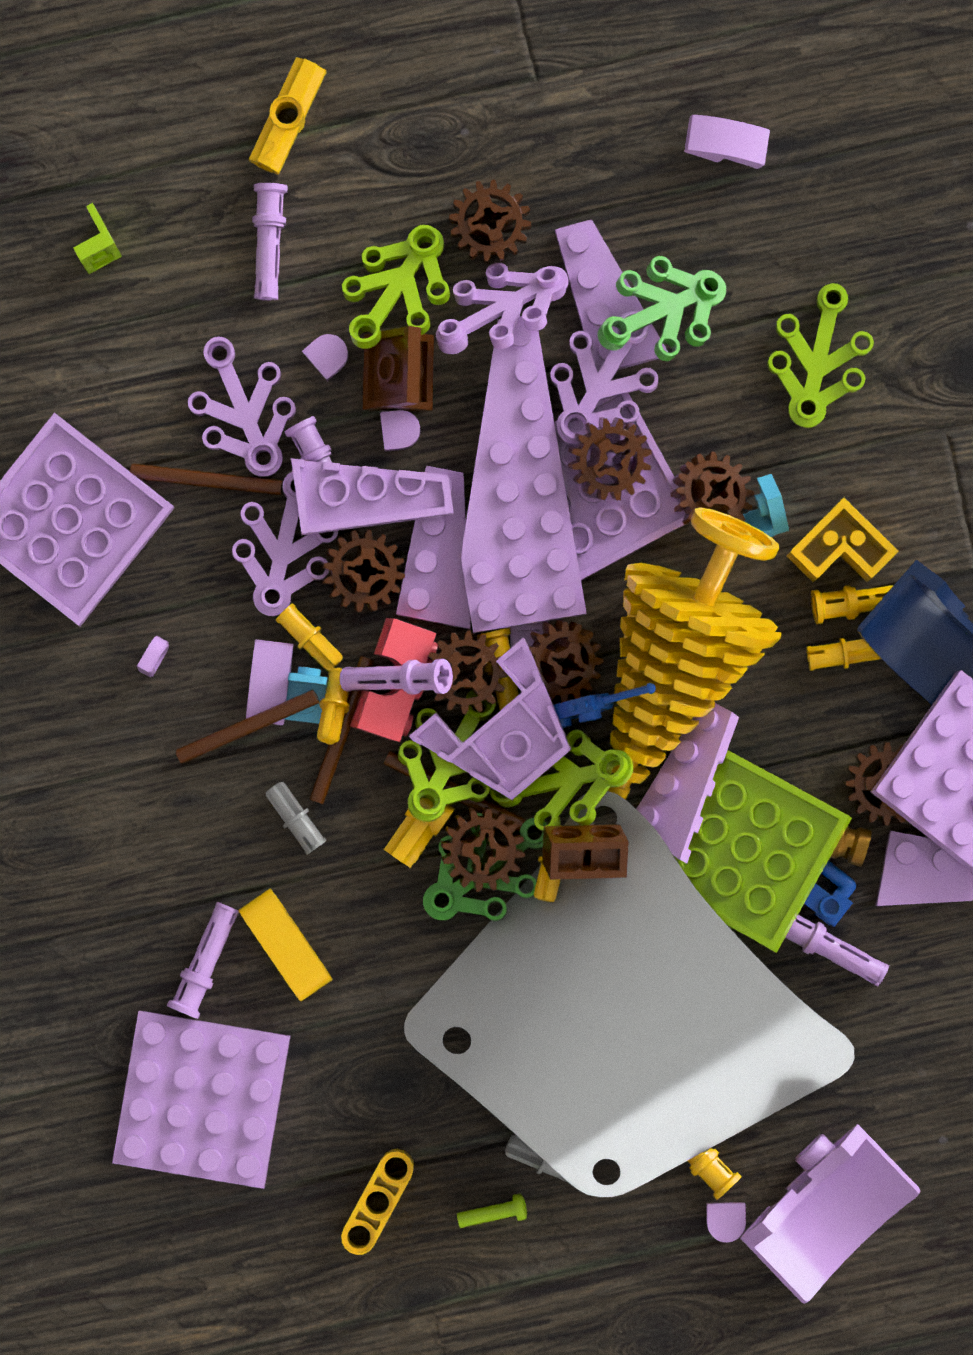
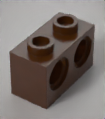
[542,824,629,880]

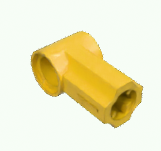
[384,798,455,868]

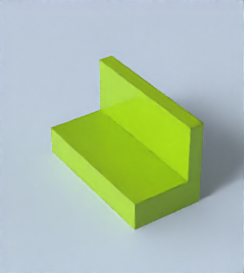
[73,203,122,274]

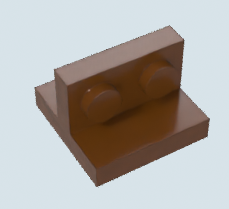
[363,326,434,412]

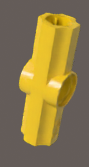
[249,57,326,175]

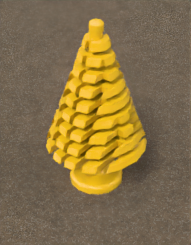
[608,508,781,800]

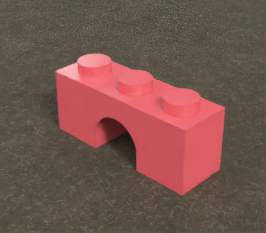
[350,618,438,742]

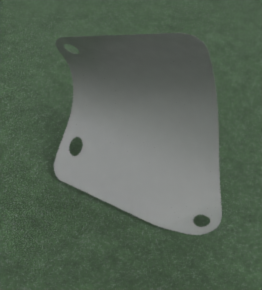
[404,791,855,1197]

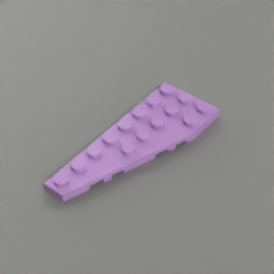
[461,316,587,634]

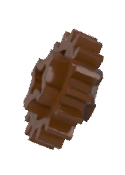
[449,180,531,264]
[568,417,652,501]
[670,452,754,533]
[321,530,405,613]
[528,619,603,703]
[428,630,508,714]
[844,742,905,826]
[441,807,525,892]

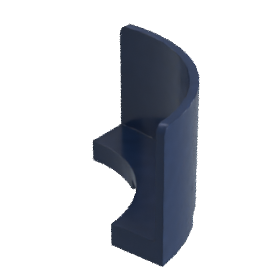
[857,560,973,706]

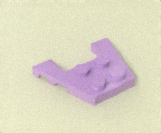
[409,638,571,800]

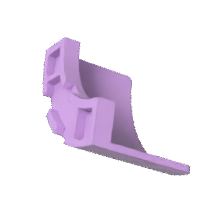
[740,1124,920,1304]

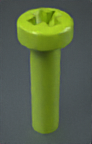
[457,1193,527,1228]

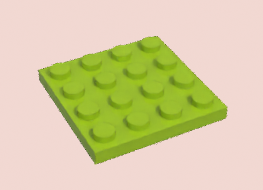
[674,750,852,953]

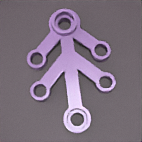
[436,263,569,354]
[550,311,658,445]
[188,337,296,477]
[232,472,338,616]

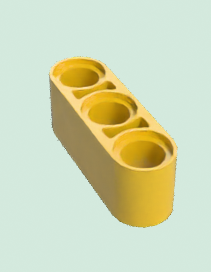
[239,888,332,1001]
[341,1149,414,1255]

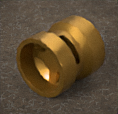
[830,826,872,867]

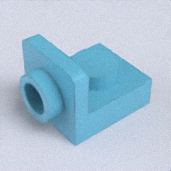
[743,474,789,537]
[284,667,328,724]

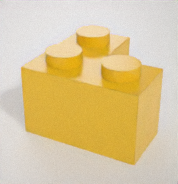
[787,498,899,582]

